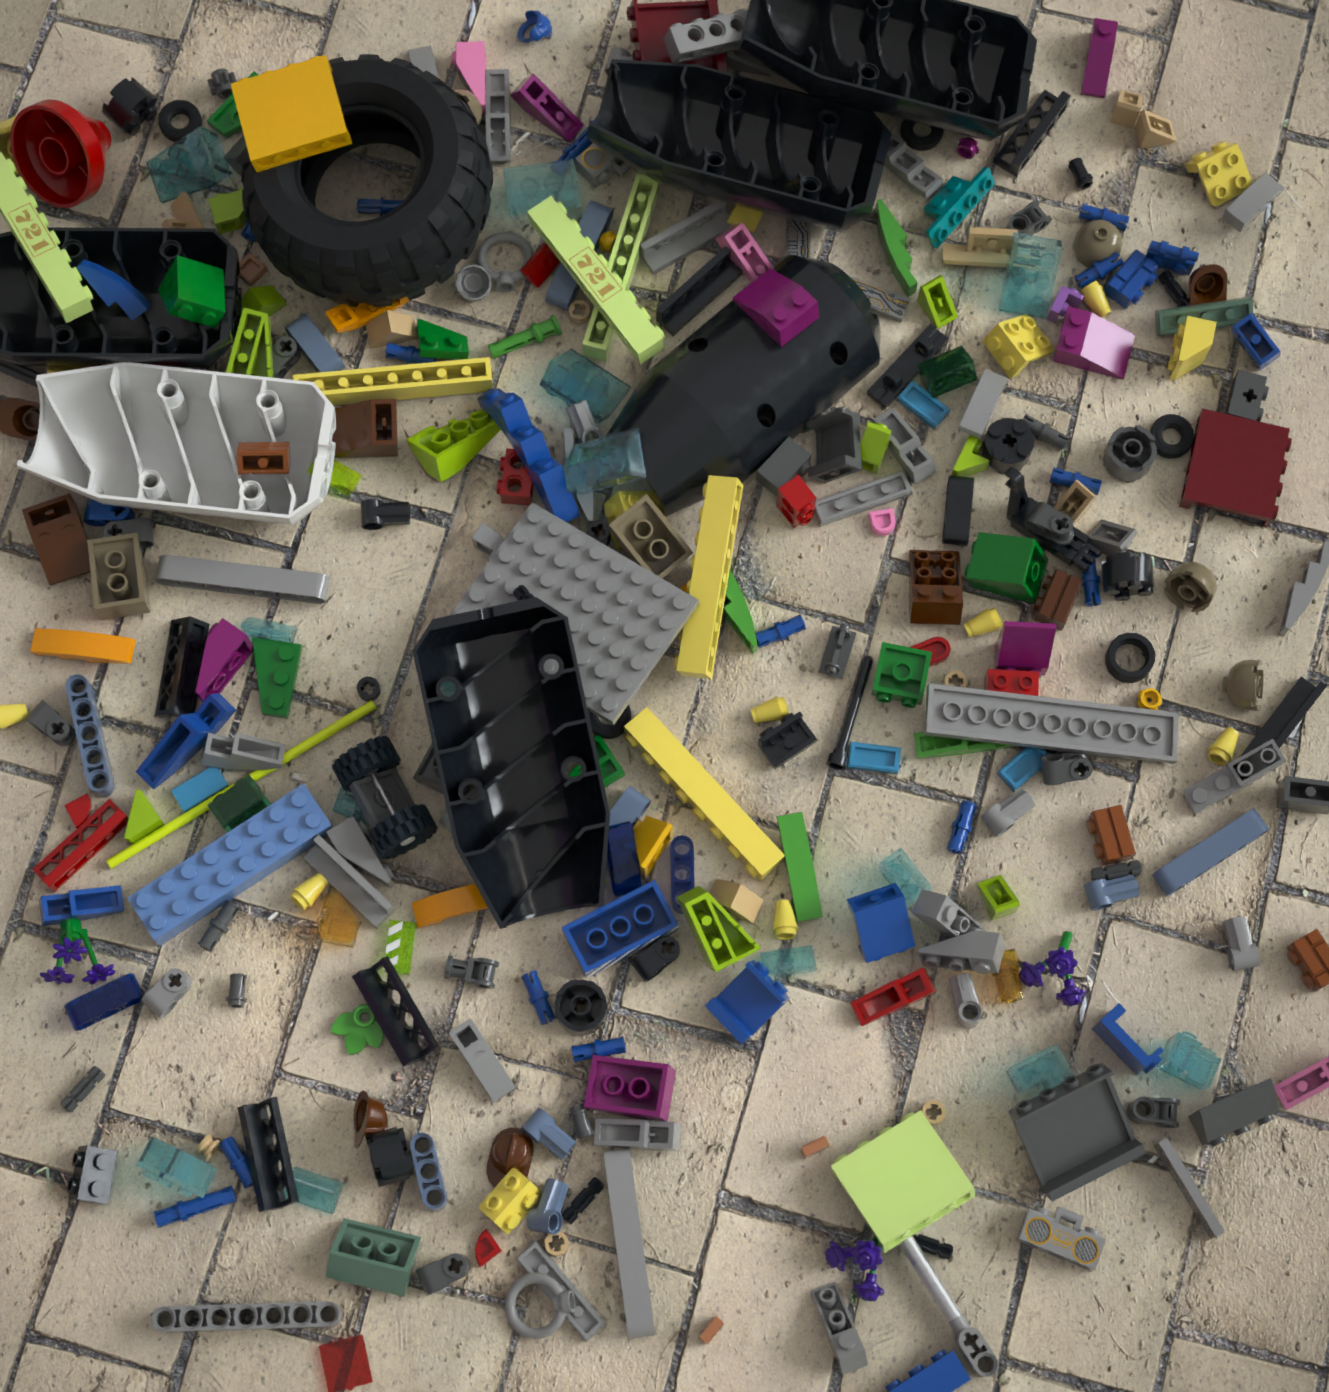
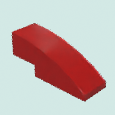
[850,968,937,1026]

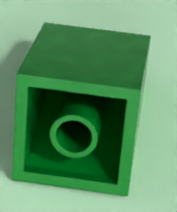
[158,255,225,328]
[965,532,1049,604]

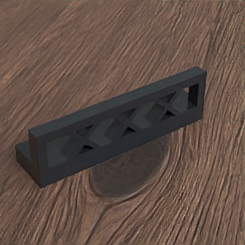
[993,90,1071,177]
[656,246,742,336]
[155,616,210,718]
[1241,676,1327,756]
[352,956,439,1067]
[238,1097,299,1212]

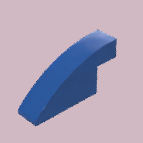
[136,693,236,789]

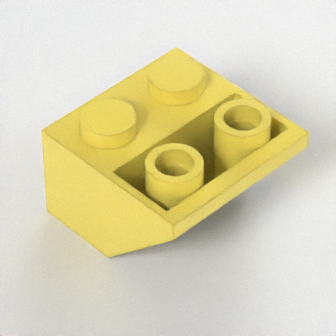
[1167,316,1217,381]

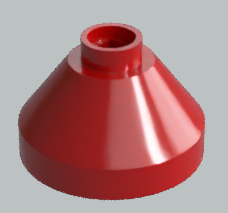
[10,99,112,208]

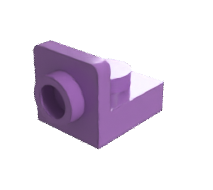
[1046,286,1084,323]

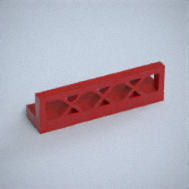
[32,799,129,892]

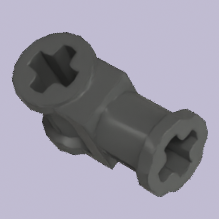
[444,955,499,989]

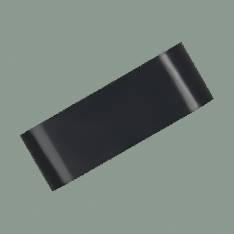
[942,475,974,546]

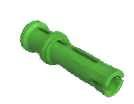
[488,314,562,359]

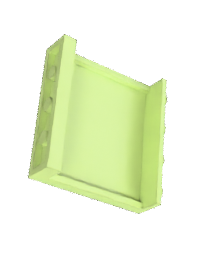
[831,1110,975,1253]

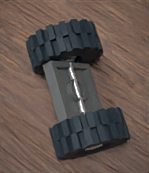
[332,736,438,860]

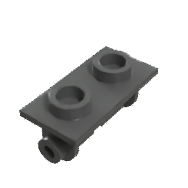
[818,624,856,679]

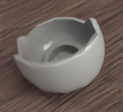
[455,264,491,302]

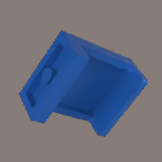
[847,883,915,963]
[1092,1003,1164,1075]

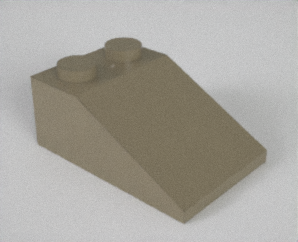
[608,494,693,579]
[87,532,151,620]

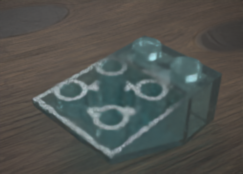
[146,126,232,203]
[999,232,1063,319]

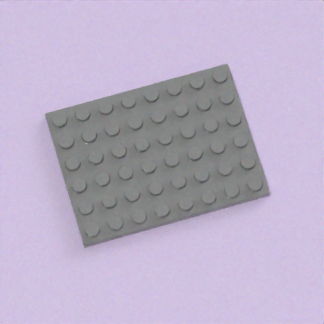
[449,502,699,725]

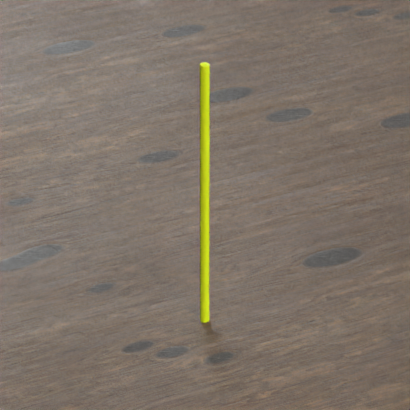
[106,700,377,869]

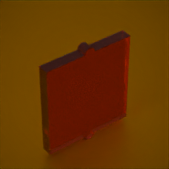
[319,1334,373,1392]

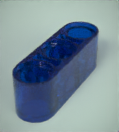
[607,821,642,897]
[670,835,694,914]
[64,973,144,1031]

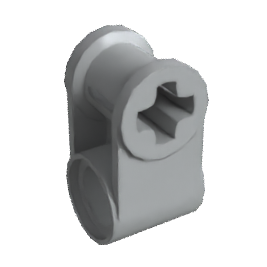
[141,969,192,1019]

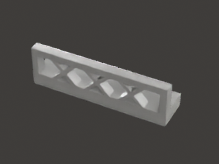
[640,200,731,275]
[303,834,395,929]

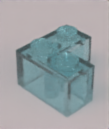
[878,847,933,911]
[1156,1031,1222,1091]
[1006,1043,1074,1095]
[136,1136,218,1198]

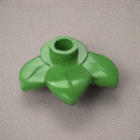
[331,1004,383,1055]

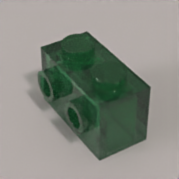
[917,345,977,398]
[207,775,272,832]

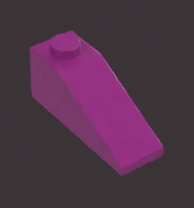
[1081,18,1118,98]
[510,74,584,142]

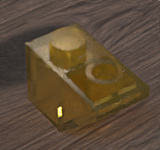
[318,887,359,948]

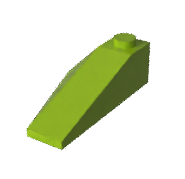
[406,409,501,482]

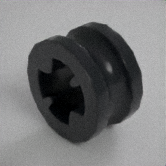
[357,676,381,702]

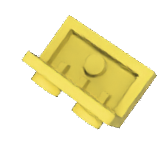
[479,1168,542,1235]

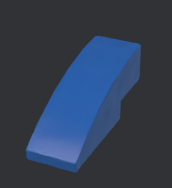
[76,259,151,321]
[39,885,124,926]

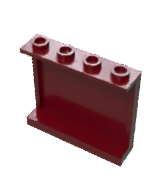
[627,0,728,72]
[1179,408,1292,527]

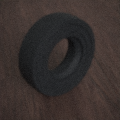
[158,100,202,143]
[901,119,944,151]
[1149,414,1194,459]
[588,704,631,739]

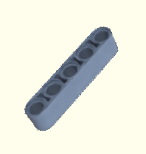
[545,200,614,311]
[66,674,115,798]
[1152,808,1269,897]

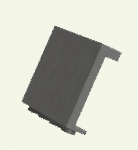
[1008,1063,1146,1202]

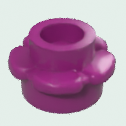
[956,137,980,159]

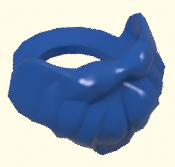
[517,10,552,43]

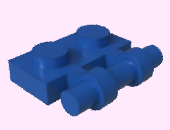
[1145,240,1199,275]

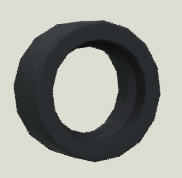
[1105,632,1155,683]

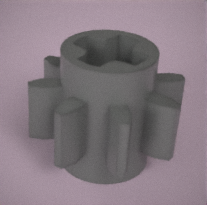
[207,69,237,99]

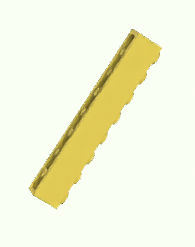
[293,357,493,406]
[674,475,743,679]
[624,707,785,881]

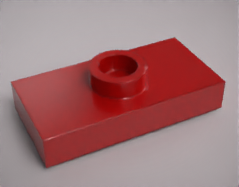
[520,242,560,288]

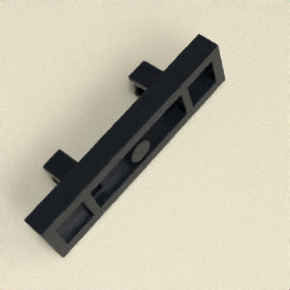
[867,323,949,409]

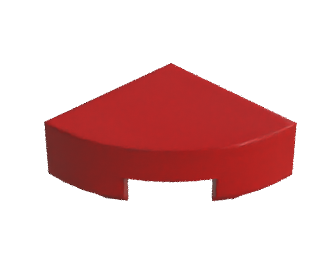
[64,793,92,828]
[475,1229,502,1267]

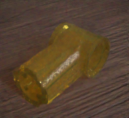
[991,949,1023,1003]

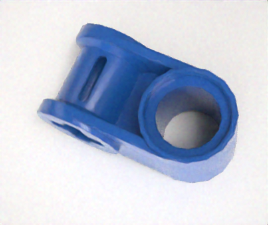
[84,498,135,527]

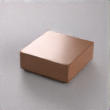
[239,252,268,287]
[800,1136,830,1159]
[699,1316,724,1344]

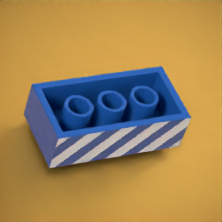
[562,880,679,979]

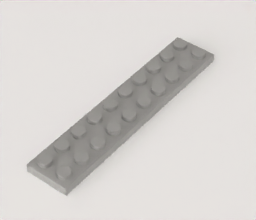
[924,683,1178,764]

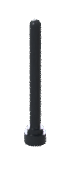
[826,656,873,770]

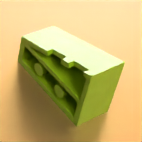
[225,307,274,378]
[676,886,762,972]

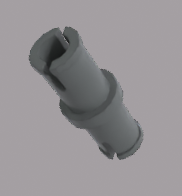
[1022,413,1069,450]
[197,900,240,953]

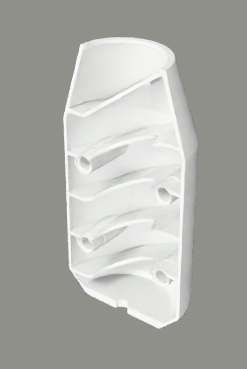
[17,362,336,525]

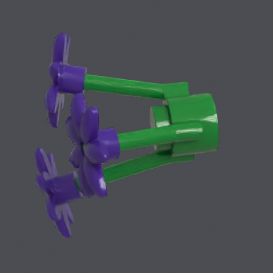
[40,918,116,985]

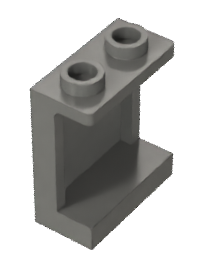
[806,407,862,483]

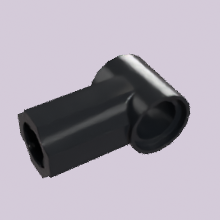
[361,499,410,530]

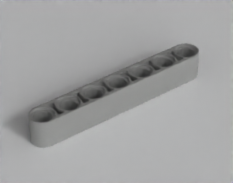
[155,555,330,604]
[603,1148,655,1339]
[151,1301,343,1333]

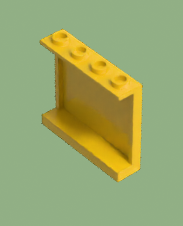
[231,55,352,172]

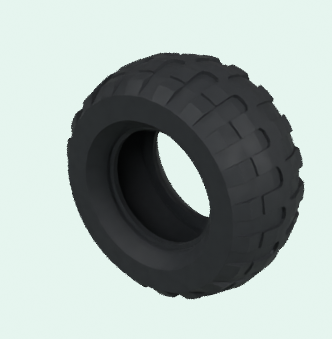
[241,54,493,307]

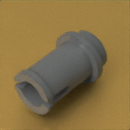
[226,973,247,1008]
[568,1103,594,1139]

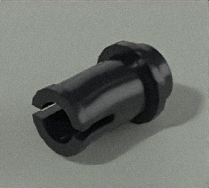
[1068,157,1093,190]

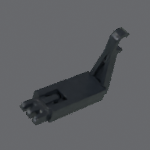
[1005,467,1102,573]

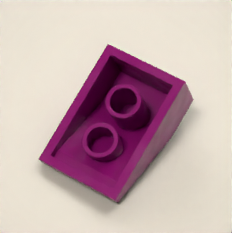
[732,268,819,347]
[1052,306,1135,380]
[195,618,254,703]
[994,621,1056,678]
[584,1055,676,1122]

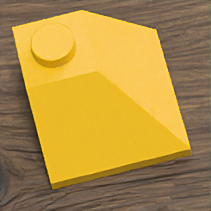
[631,815,673,880]

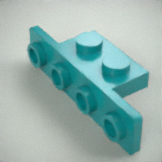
[923,166,995,249]

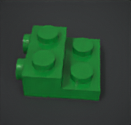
[871,642,932,708]

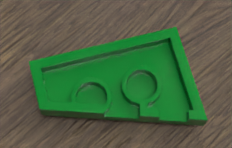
[207,71,259,138]
[252,637,303,719]

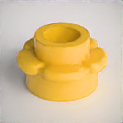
[599,230,617,253]
[1137,688,1162,710]

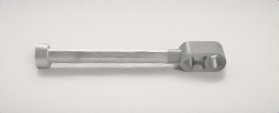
[899,1236,998,1377]

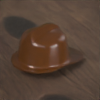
[1188,264,1228,305]
[0,398,40,442]
[353,1090,388,1149]
[486,1128,534,1188]

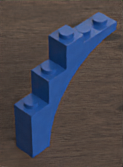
[477,388,580,522]

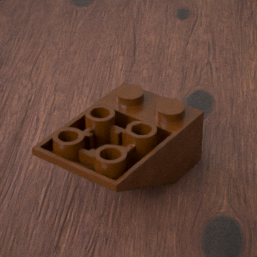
[332,399,398,458]
[22,493,90,586]
[909,550,963,625]

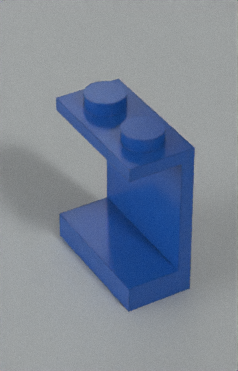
[705,960,790,1044]

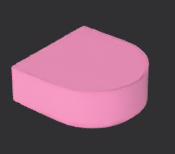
[868,508,896,536]

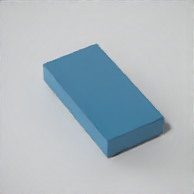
[896,380,951,430]
[847,741,901,775]
[997,747,1048,792]
[171,767,229,813]

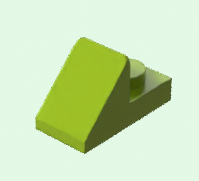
[952,434,990,477]

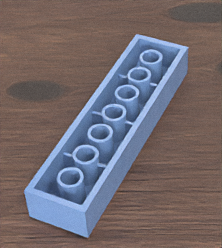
[127,783,333,946]

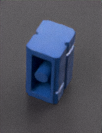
[1104,250,1159,309]
[1231,313,1281,371]

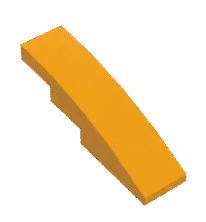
[30,628,136,664]

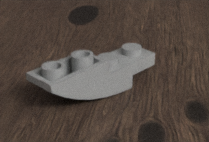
[1183,739,1286,814]

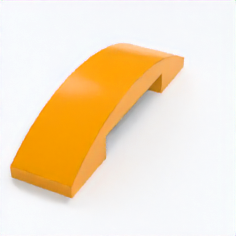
[325,296,409,333]
[412,884,488,929]

